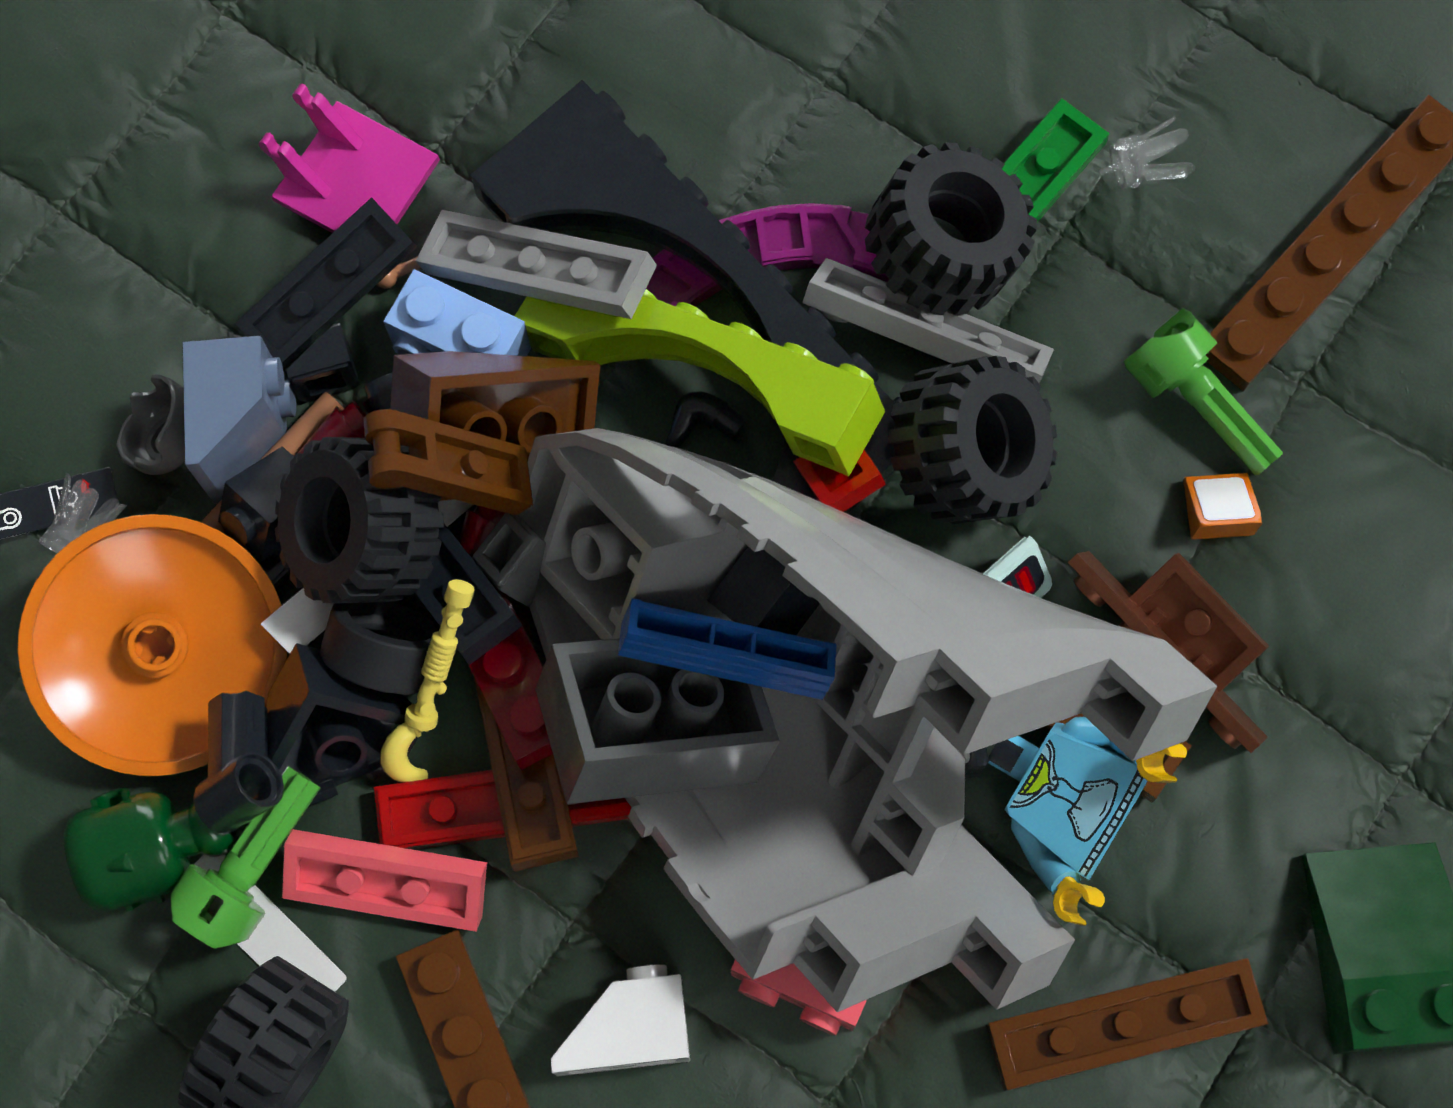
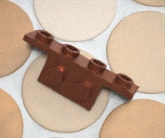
[1068,551,1269,753]

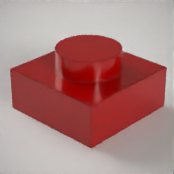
[793,450,886,512]

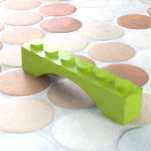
[514,289,886,476]

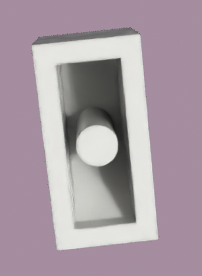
[551,965,690,1076]

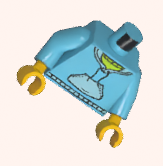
[988,717,1187,926]

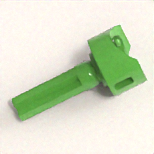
[1123,308,1283,475]
[171,766,321,949]

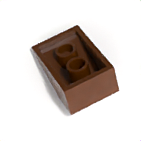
[390,351,600,501]

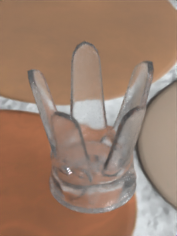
[1099,115,1196,190]
[38,473,127,553]

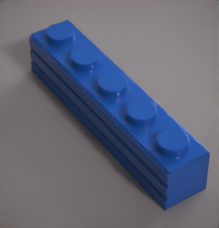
[618,598,836,700]

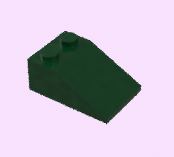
[1302,842,1453,1055]

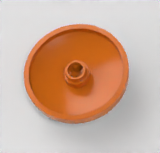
[18,514,287,776]

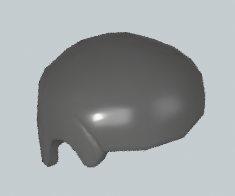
[116,374,185,475]

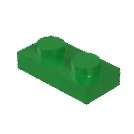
[1002,98,1110,223]

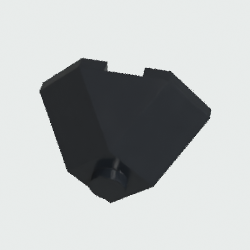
[266,643,419,805]

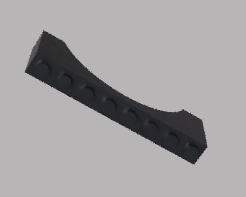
[471,80,902,514]

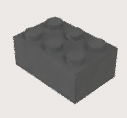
[535,638,780,804]

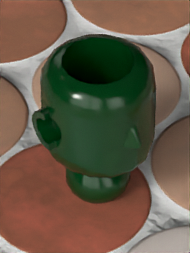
[64,788,237,912]

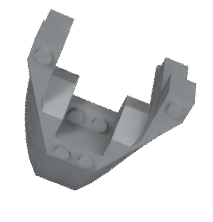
[519,428,1217,1012]

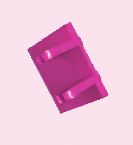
[259,84,440,233]

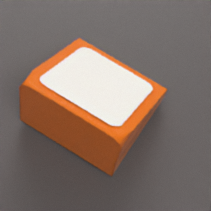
[1183,473,1262,540]

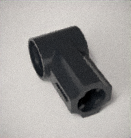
[193,691,284,834]

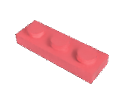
[282,829,487,932]

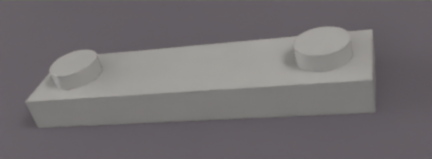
[416,210,657,319]
[803,258,1054,384]

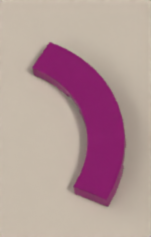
[646,203,889,307]

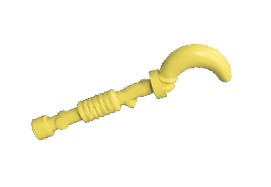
[381,579,475,783]

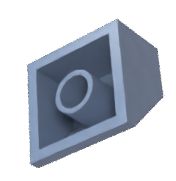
[183,336,296,504]

